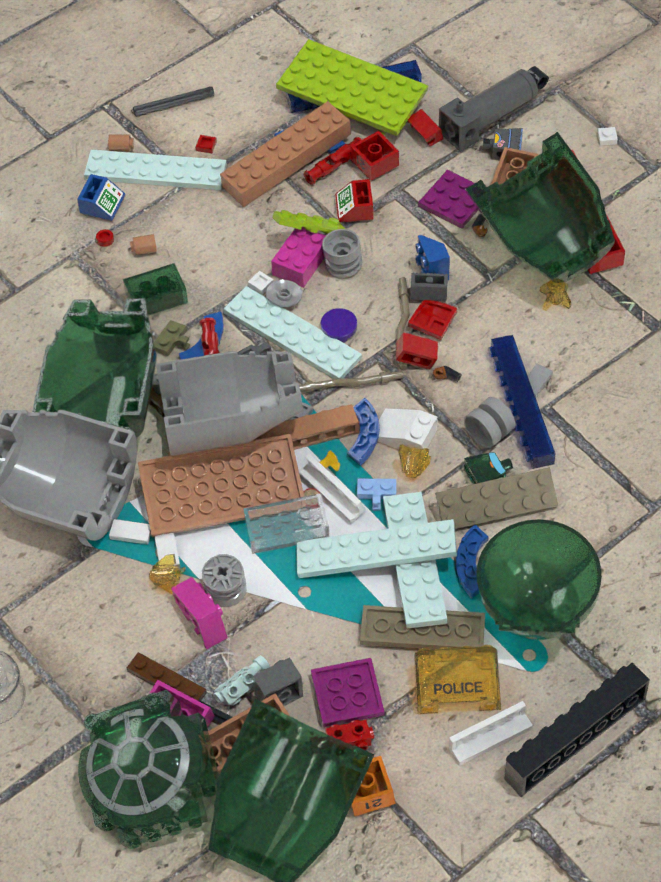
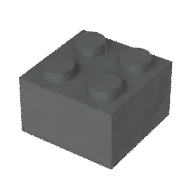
[253,657,303,706]

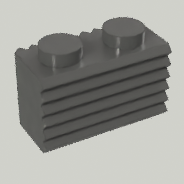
[410,272,448,301]

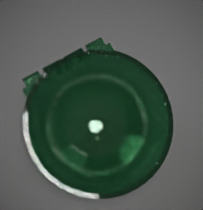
[476,519,602,640]

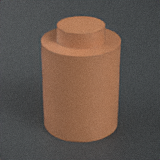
[108,134,134,152]
[130,234,157,255]

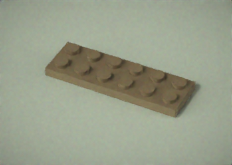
[435,467,558,529]
[360,605,485,653]

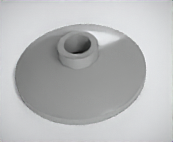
[266,280,302,307]

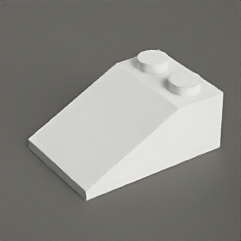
[377,408,438,458]

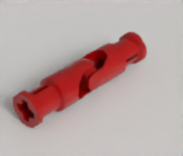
[303,137,362,185]
[199,318,220,356]

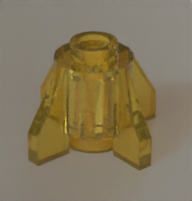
[540,278,572,311]
[398,444,431,478]
[149,554,186,594]

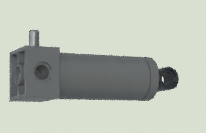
[439,66,549,152]

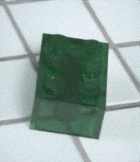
[123,263,188,318]

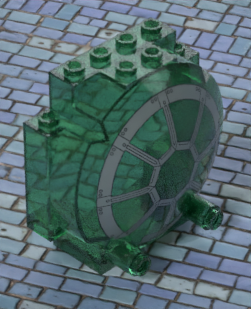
[78,690,222,849]

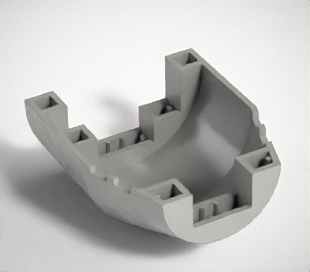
[156,351,303,456]
[0,410,137,541]

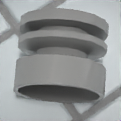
[322,229,363,278]
[202,554,247,607]

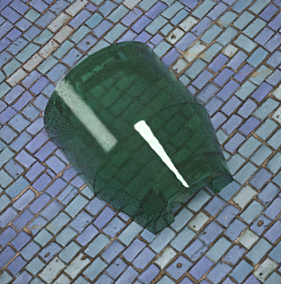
[466,132,615,283]
[32,298,157,438]
[208,699,375,882]

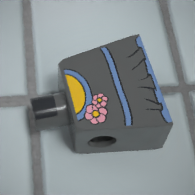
[483,128,523,161]

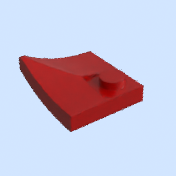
[408,300,457,340]

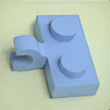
[357,479,396,510]

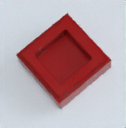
[195,135,217,154]

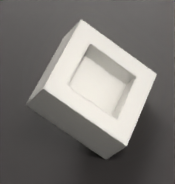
[597,127,618,146]
[248,271,273,295]

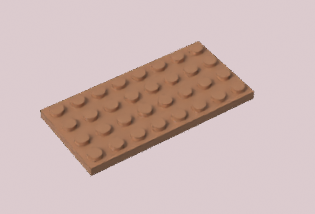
[138,434,306,537]

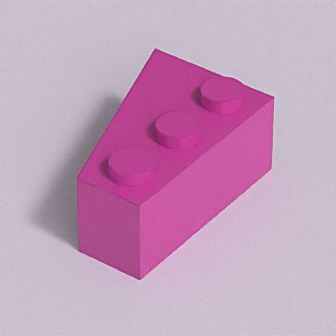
[171,577,228,649]

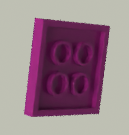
[418,169,489,229]
[311,658,385,728]

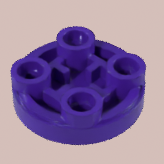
[321,308,357,343]

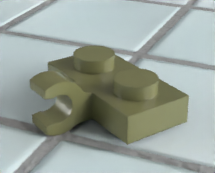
[152,320,190,356]

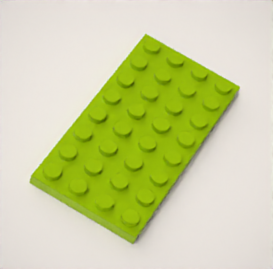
[276,39,428,136]

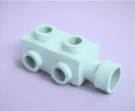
[213,655,270,706]

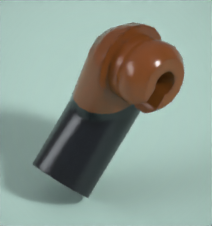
[472,214,488,237]
[433,366,462,382]

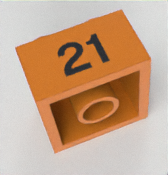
[340,756,396,817]

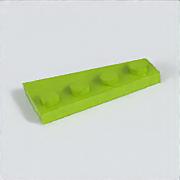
[272,210,345,234]

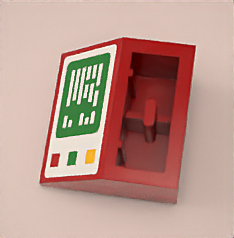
[335,179,374,222]

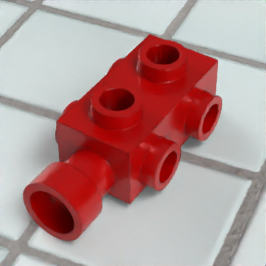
[309,720,374,756]

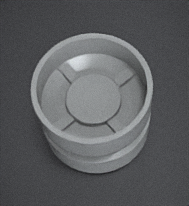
[464,397,516,448]

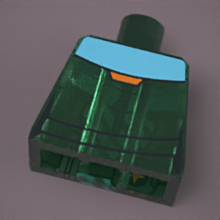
[464,452,513,484]

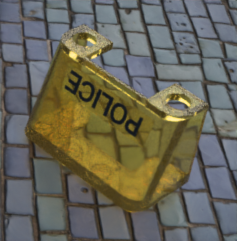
[414,645,501,714]

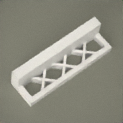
[299,453,366,523]
[449,701,533,766]

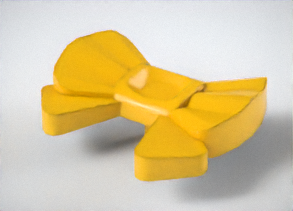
[319,450,340,471]

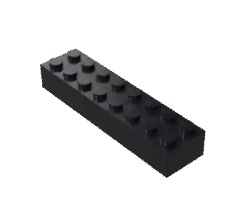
[504,662,650,797]

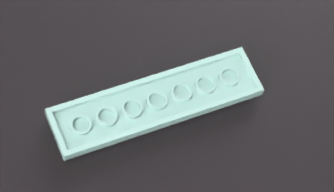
[84,150,227,190]
[223,286,362,379]
[383,492,447,629]
[297,519,457,578]

